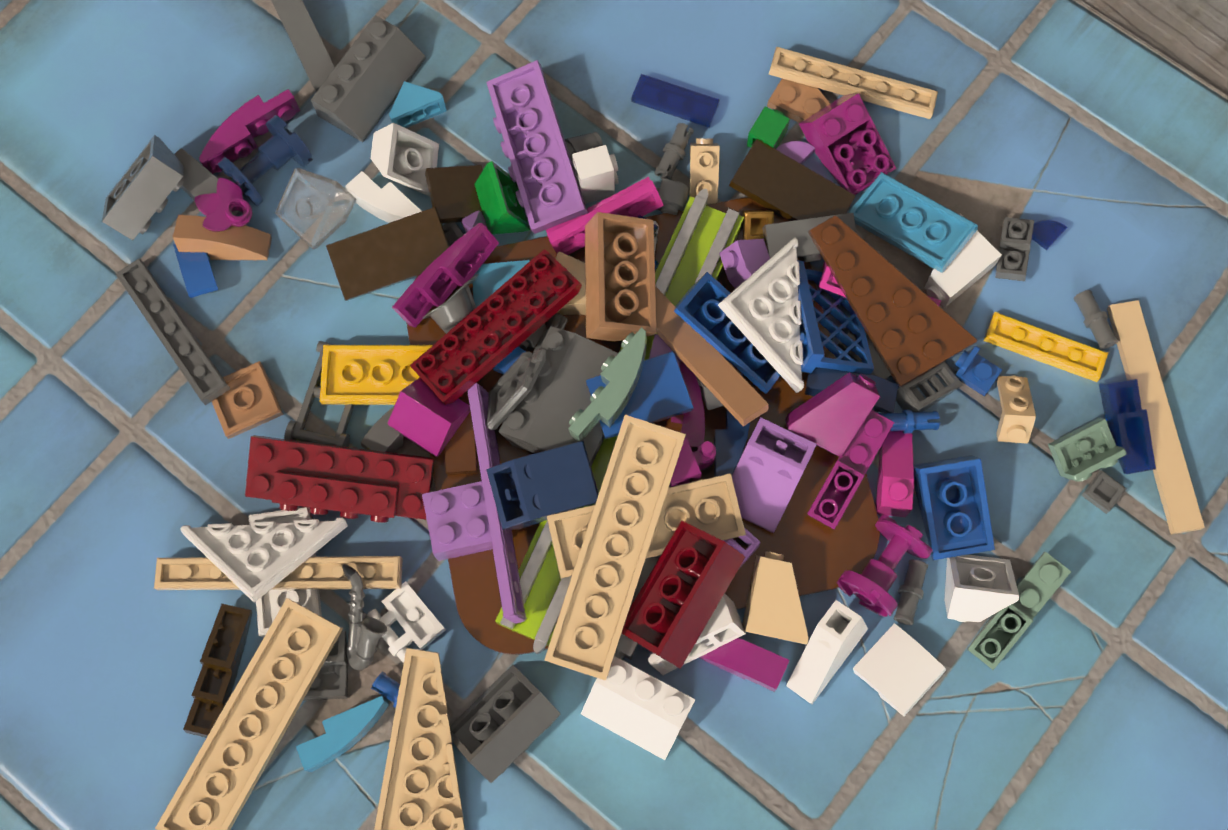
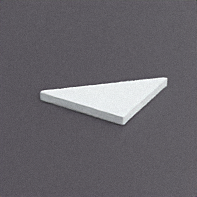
[718,238,804,393]
[180,518,347,603]

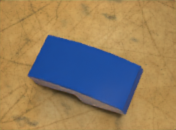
[173,244,219,298]

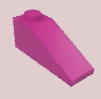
[875,431,914,518]

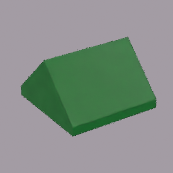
[474,161,531,234]

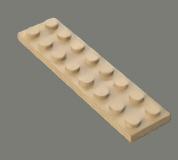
[545,415,686,681]
[155,598,343,830]

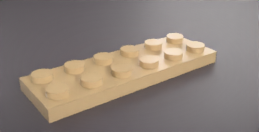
[547,474,746,579]

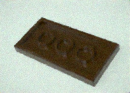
[729,139,856,221]
[326,207,450,301]

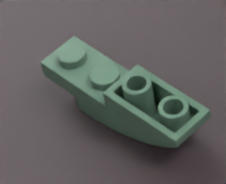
[568,327,647,442]
[967,552,1071,670]

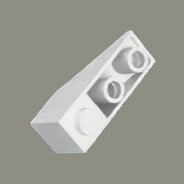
[786,600,868,704]

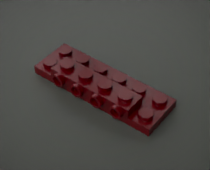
[245,435,434,523]

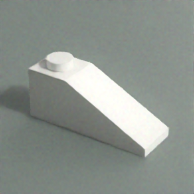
[648,593,745,675]

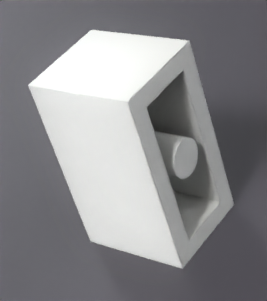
[572,145,619,204]

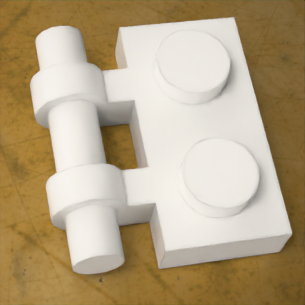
[366,581,446,663]

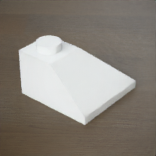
[370,123,439,196]
[944,555,1019,622]

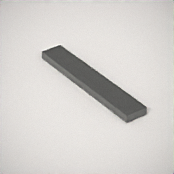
[116,258,230,406]

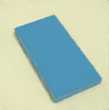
[848,172,978,273]

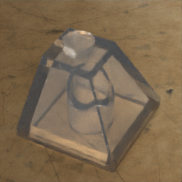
[275,168,357,249]

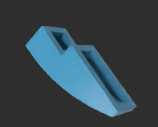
[296,696,389,772]

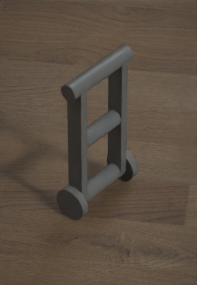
[284,341,355,447]

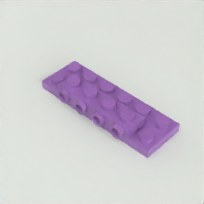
[486,60,588,234]

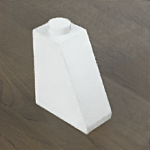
[924,214,1001,308]

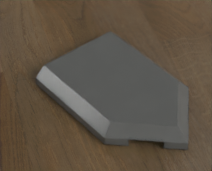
[487,349,546,430]

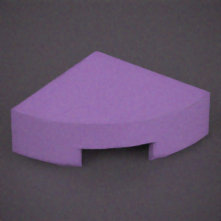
[776,141,815,164]

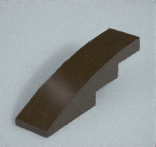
[183,604,252,738]

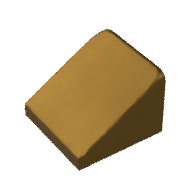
[742,210,774,240]

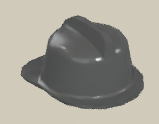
[423,273,479,334]

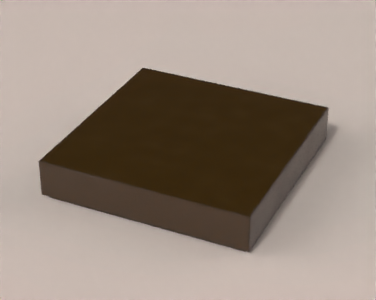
[425,165,484,223]

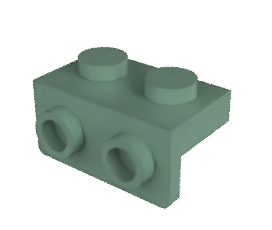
[1048,418,1127,482]

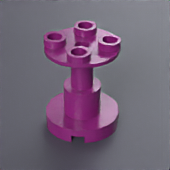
[837,514,933,617]

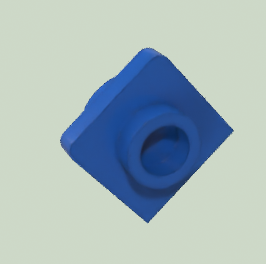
[955,345,1002,396]

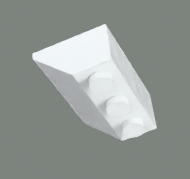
[581,656,695,760]

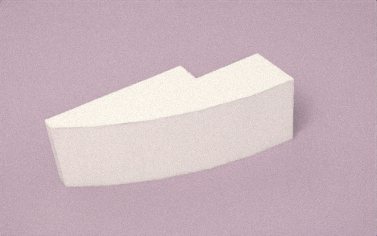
[345,171,421,223]

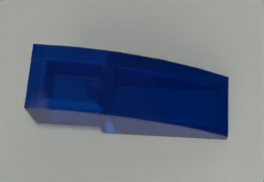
[1099,379,1156,474]

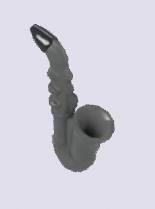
[342,564,387,671]

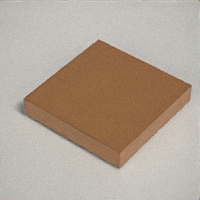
[212,361,284,439]

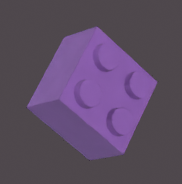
[422,481,493,561]

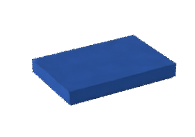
[586,351,693,439]

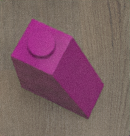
[785,372,880,457]

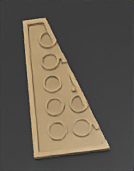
[374,648,465,830]

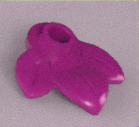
[194,178,252,232]

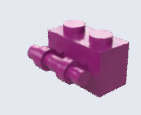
[669,439,716,488]

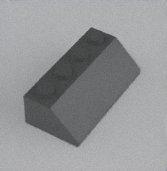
[311,15,426,142]

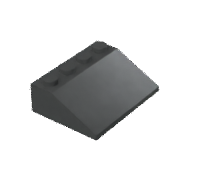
[499,326,618,466]

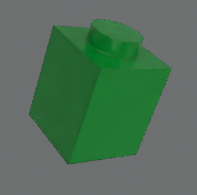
[747,106,790,149]

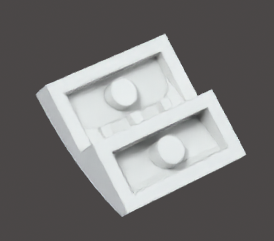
[853,623,946,716]

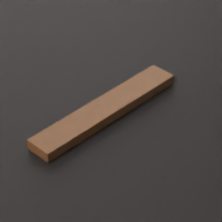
[655,287,769,426]

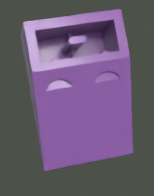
[732,417,817,533]

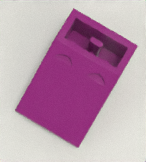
[799,93,896,195]

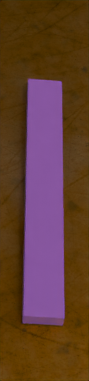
[467,382,526,624]

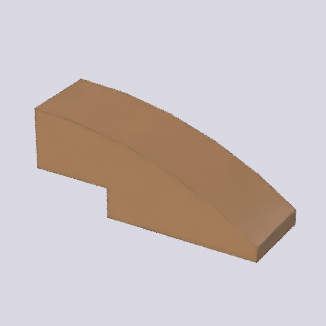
[173,215,272,260]

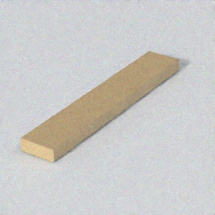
[768,47,938,119]

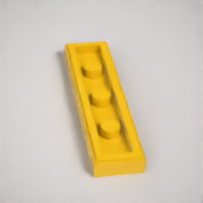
[983,312,1108,382]

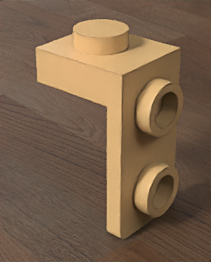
[689,138,720,204]
[996,376,1036,444]

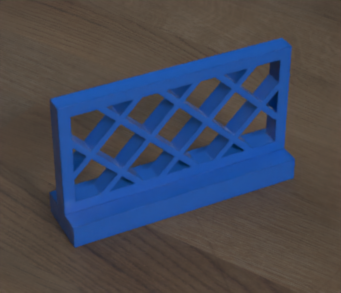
[797,260,874,374]

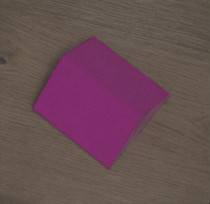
[387,377,471,457]

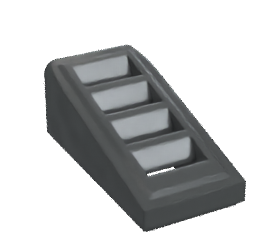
[896,361,963,412]

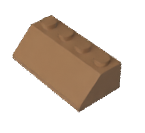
[585,212,657,341]

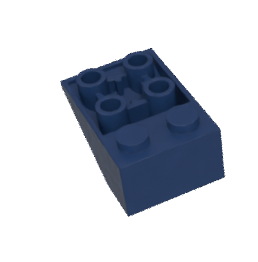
[486,441,599,530]

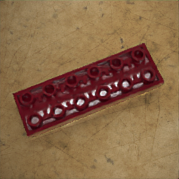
[410,249,582,405]

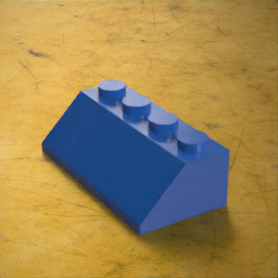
[674,272,780,394]

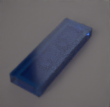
[631,74,720,128]

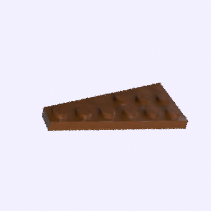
[808,215,978,387]

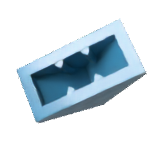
[389,81,447,128]

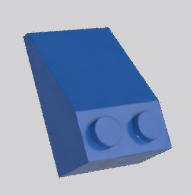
[913,455,995,560]

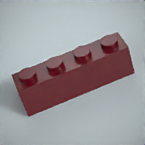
[622,521,745,669]

